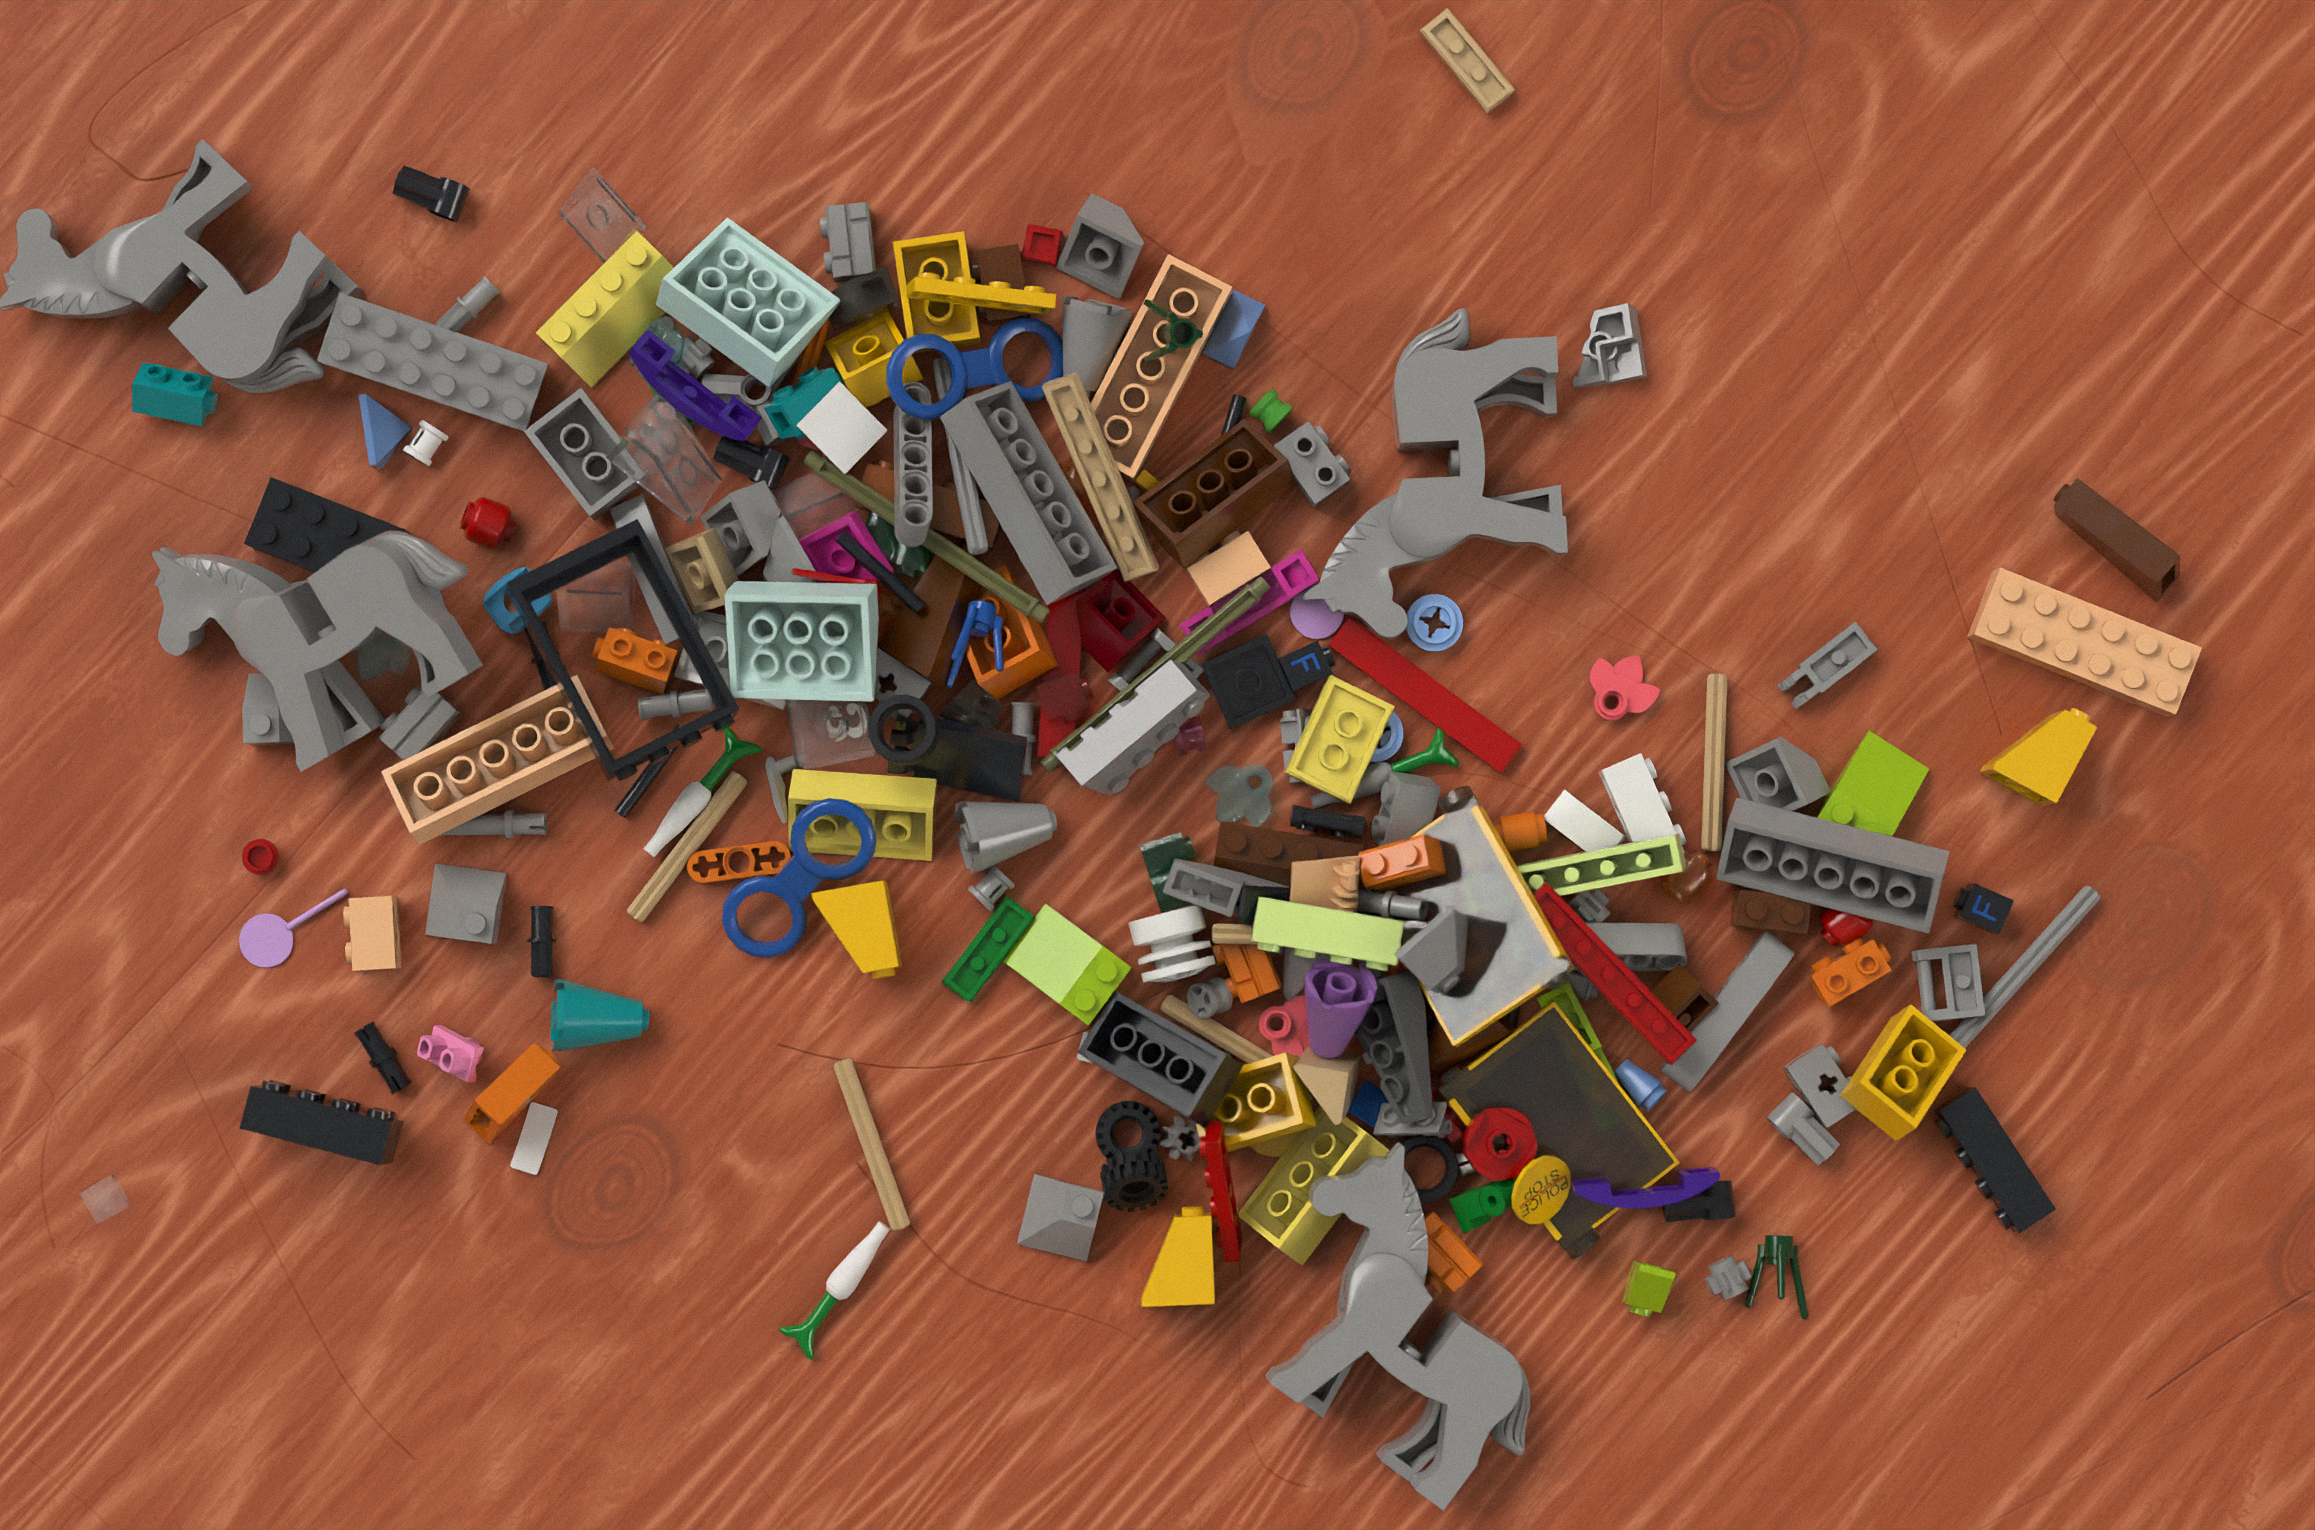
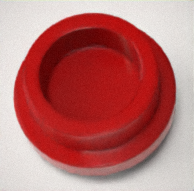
[242,839,279,875]

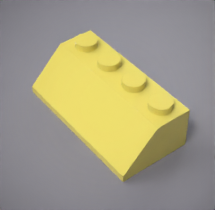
[536,231,674,388]
[788,769,937,861]
[1238,1105,1390,1266]

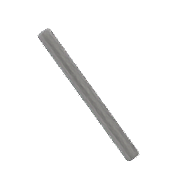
[932,357,988,555]
[1949,886,2100,1048]

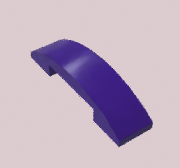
[628,329,762,441]
[1571,1167,1720,1208]

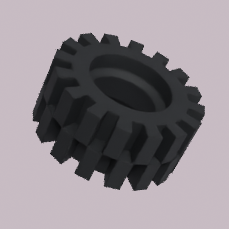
[1095,1100,1160,1159]
[1100,1149,1169,1212]

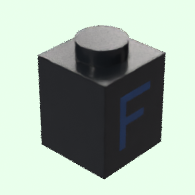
[1278,641,1336,693]
[1952,883,2014,934]

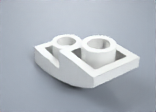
[1544,790,1626,851]

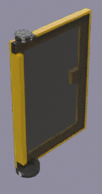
[1359,786,1575,1047]
[1439,1000,1680,1259]

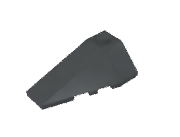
[1354,970,1433,1124]

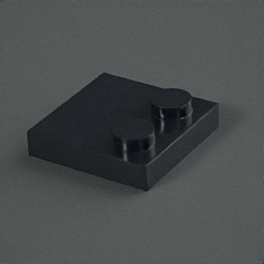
[1201,634,1296,729]

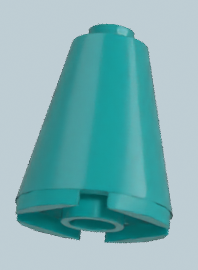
[550,979,649,1052]

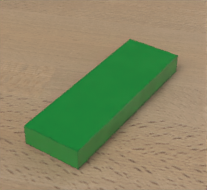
[942,896,1035,1003]

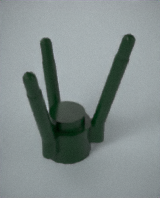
[1144,299,1203,363]
[1745,1235,1808,1319]

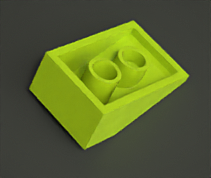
[1813,730,1929,837]
[1003,903,1132,1026]

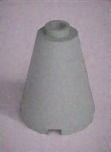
[1062,295,1133,397]
[954,802,1057,874]

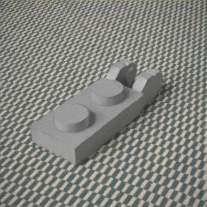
[1777,622,1878,709]

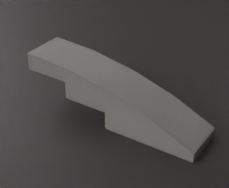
[610,494,699,644]
[1163,859,1288,917]

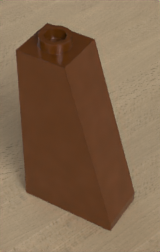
[2054,478,2180,602]
[877,538,989,689]

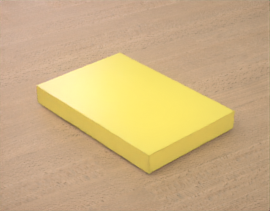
[1284,675,1395,804]

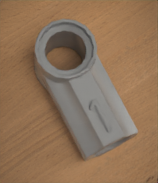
[1766,1092,1840,1166]

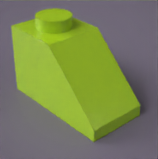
[1622,1260,1676,1317]

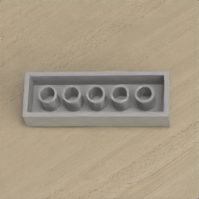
[317,293,548,431]
[940,381,1117,605]
[1716,798,1950,933]

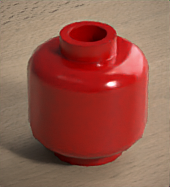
[460,497,516,549]
[1820,908,1873,947]

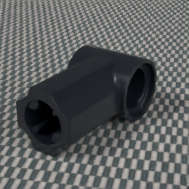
[393,165,470,222]
[713,436,791,491]
[1662,1180,1736,1223]

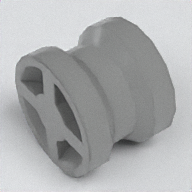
[1187,977,1233,1019]

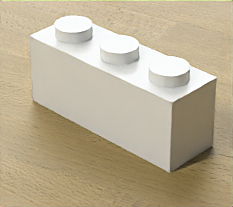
[1598,753,1686,853]

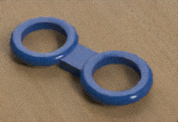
[886,317,1063,420]
[722,798,877,958]

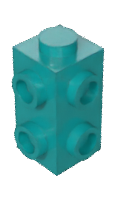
[132,362,218,426]
[764,367,845,440]

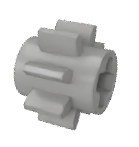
[672,336,715,380]
[1568,888,1611,923]
[1160,1116,1200,1161]
[1705,1255,1752,1300]

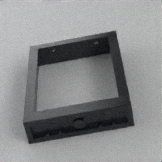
[506,519,739,781]

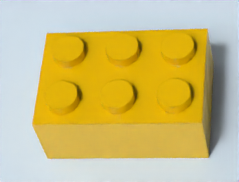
[893,231,981,354]
[1840,1004,1966,1141]
[1196,1053,1317,1152]

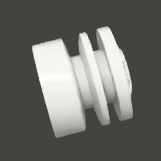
[1128,905,1216,983]

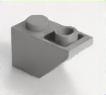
[1371,771,1441,846]

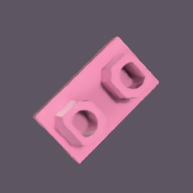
[417,1025,484,1082]

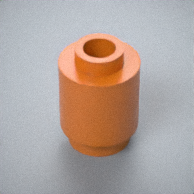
[1493,811,1547,852]

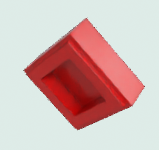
[1021,224,1063,267]

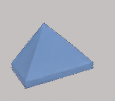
[1202,290,1266,370]
[359,394,412,470]

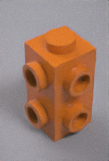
[592,627,677,695]
[1806,937,1892,1007]

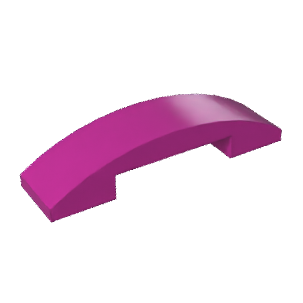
[1179,549,1320,656]

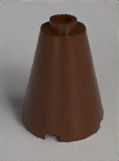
[1427,978,1514,1075]

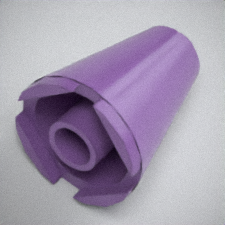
[1304,957,1377,1058]

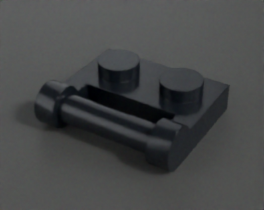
[1290,805,1365,838]

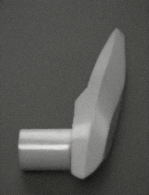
[765,755,797,824]

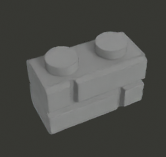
[820,202,878,283]
[379,685,463,760]

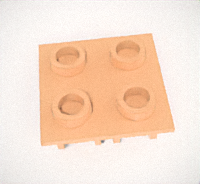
[1290,856,1360,913]

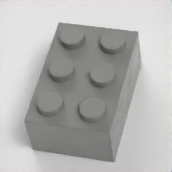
[524,388,652,521]

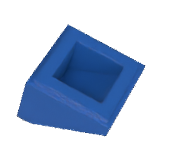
[1348,1080,1389,1128]

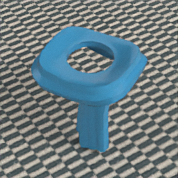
[483,567,552,634]

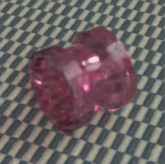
[1175,715,1208,757]

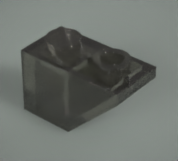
[829,266,901,332]

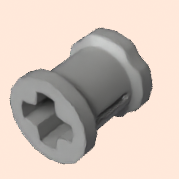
[968,865,1016,911]

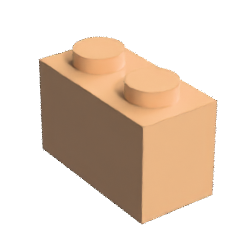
[1187,530,1271,607]
[343,896,401,971]

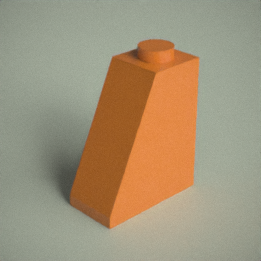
[463,1042,560,1145]

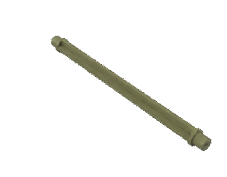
[804,450,1050,624]
[1040,576,1271,774]

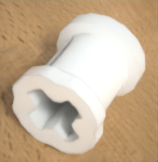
[403,420,449,466]

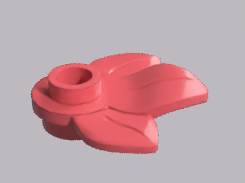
[1589,655,1660,721]
[1259,996,1309,1056]

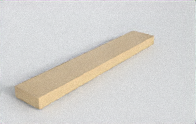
[1042,372,1159,582]

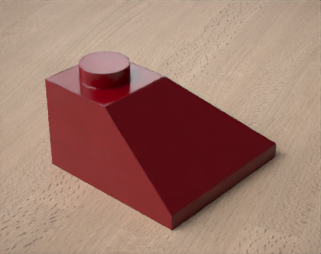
[1076,568,1166,673]

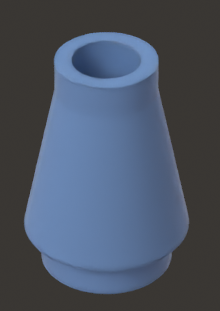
[1614,1059,1667,1112]

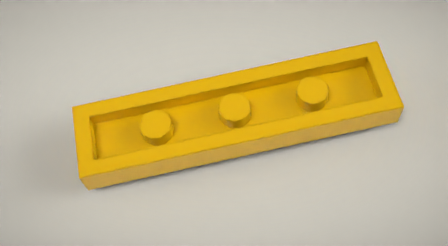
[906,273,1056,315]

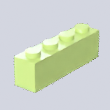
[1251,896,1404,971]

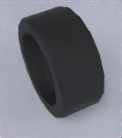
[868,694,940,766]
[1401,1135,1459,1203]

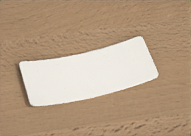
[510,1102,558,1175]

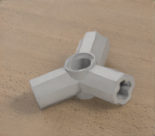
[702,356,800,447]

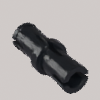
[354,1021,412,1095]

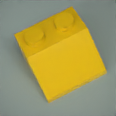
[824,310,923,408]

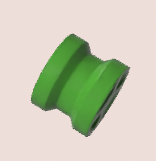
[1249,388,1293,434]

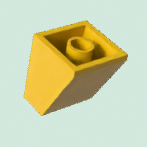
[1979,708,2097,807]
[812,880,902,979]
[1141,1206,1215,1307]

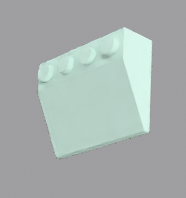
[656,217,841,387]
[725,581,879,702]

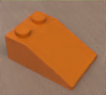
[966,564,1058,699]

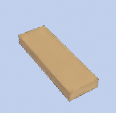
[1419,8,1515,114]

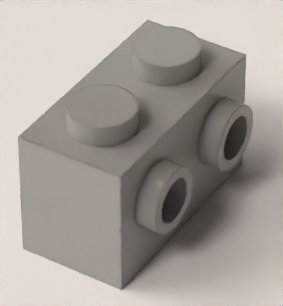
[1274,421,1351,508]

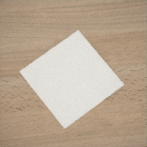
[796,381,888,474]

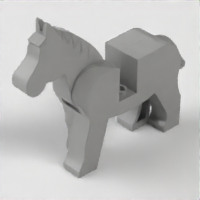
[0,139,363,393]
[1303,308,1568,639]
[152,530,483,772]
[1265,1142,1530,1511]

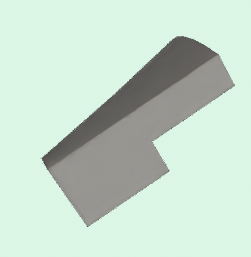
[1573,303,1647,388]

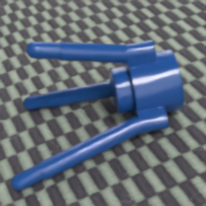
[946,601,1003,688]

